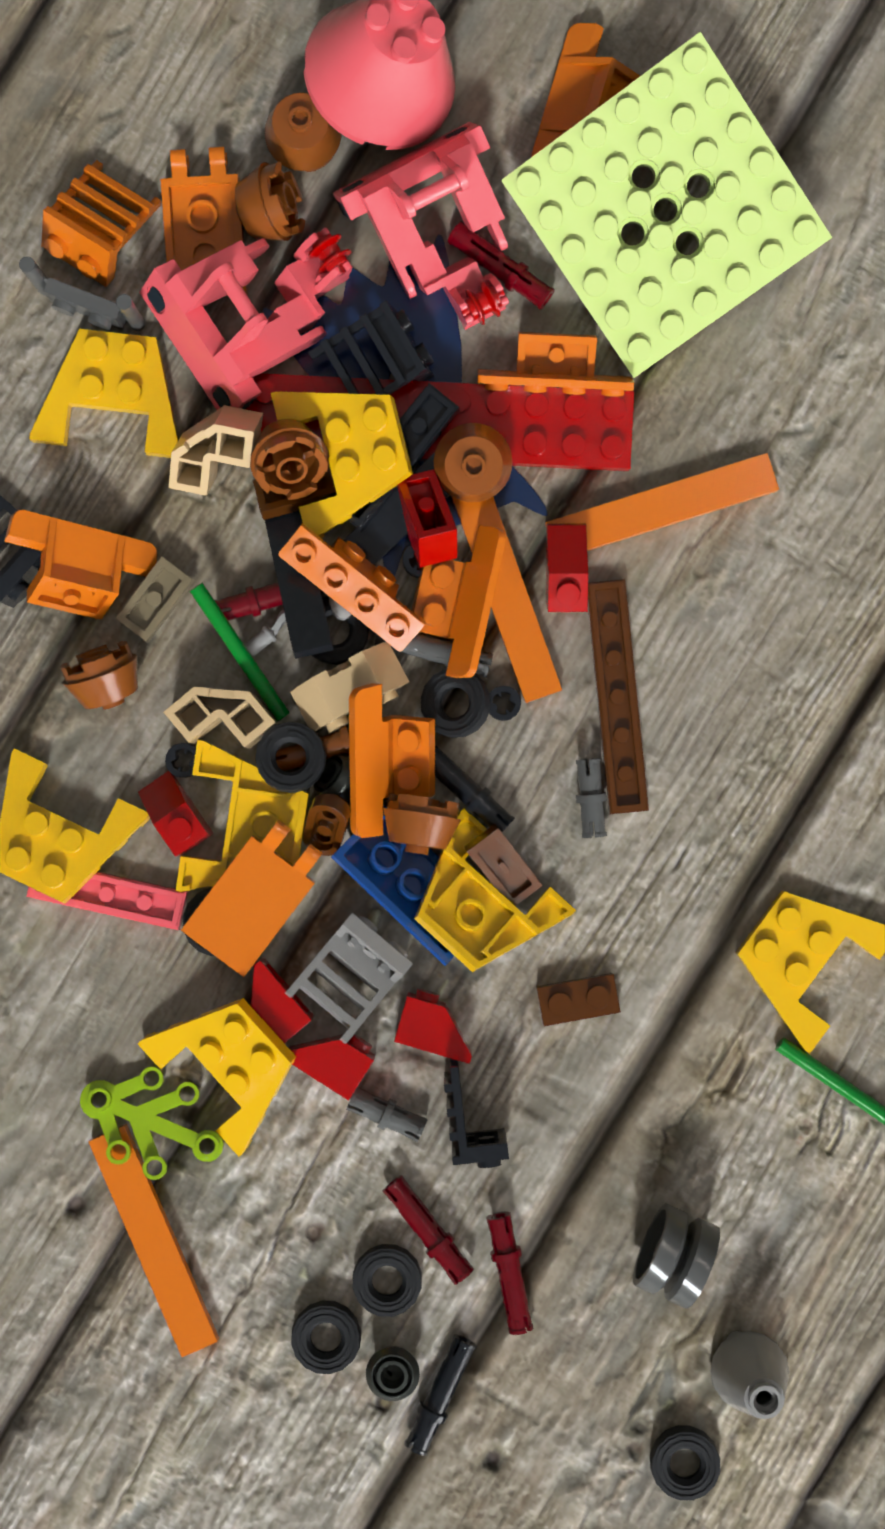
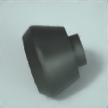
[314,754,350,804]
[366,1346,420,1401]

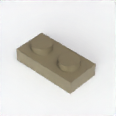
[115,556,195,643]

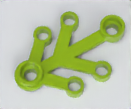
[80,1067,224,1180]

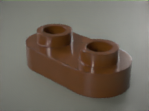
[303,794,351,856]

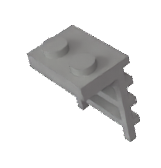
[285,913,413,1044]

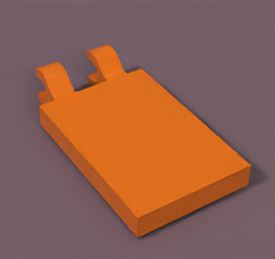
[160,147,248,296]
[181,820,323,977]

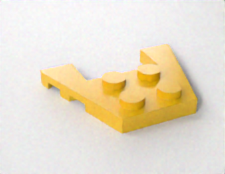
[29,329,178,458]
[271,392,413,538]
[176,740,309,892]
[0,748,150,904]
[414,808,576,972]
[735,891,885,1054]
[137,998,296,1157]

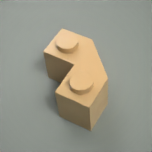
[168,405,263,496]
[290,641,409,733]
[163,687,279,749]

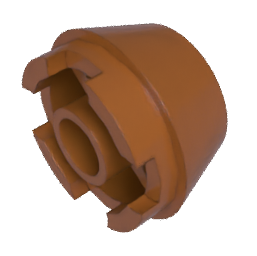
[264,93,342,172]
[235,162,305,241]
[250,419,329,500]
[434,423,512,502]
[60,641,138,710]
[383,793,461,855]

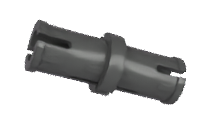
[576,758,607,838]
[346,1087,427,1142]

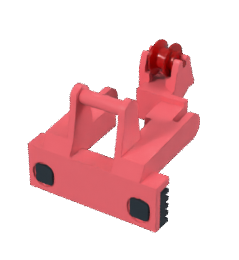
[333,122,509,330]
[139,227,353,410]

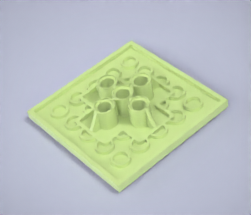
[501,32,832,378]

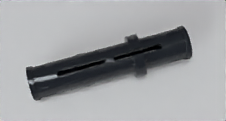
[435,745,515,832]
[404,1334,477,1456]

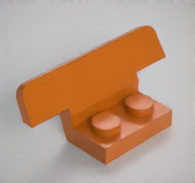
[531,23,640,157]
[4,510,157,620]
[411,525,506,678]
[349,683,435,838]

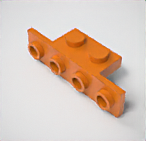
[477,332,634,397]
[279,523,426,652]

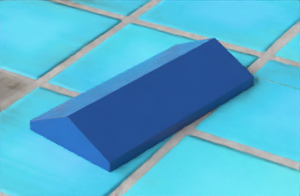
[331,804,454,966]

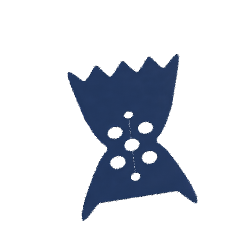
[263,234,548,577]

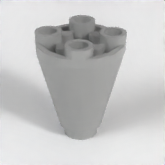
[710,1331,790,1419]

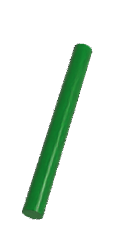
[190,582,290,721]
[775,1037,885,1125]

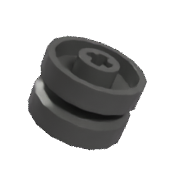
[633,1203,720,1309]

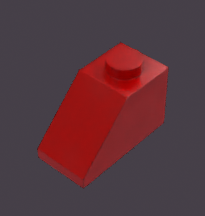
[397,469,457,568]
[546,523,588,612]
[138,771,214,857]
[251,957,315,1044]
[394,988,472,1064]
[289,1034,376,1101]

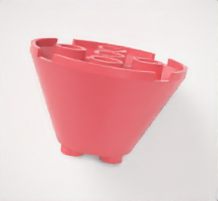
[303,0,455,150]

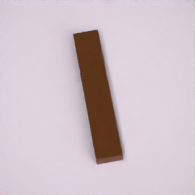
[588,579,649,814]

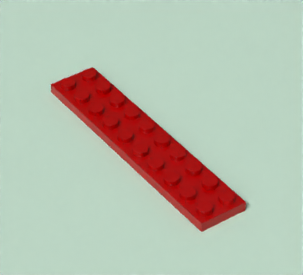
[246,373,634,471]

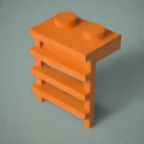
[41,160,161,287]

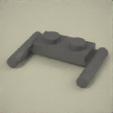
[19,257,146,331]

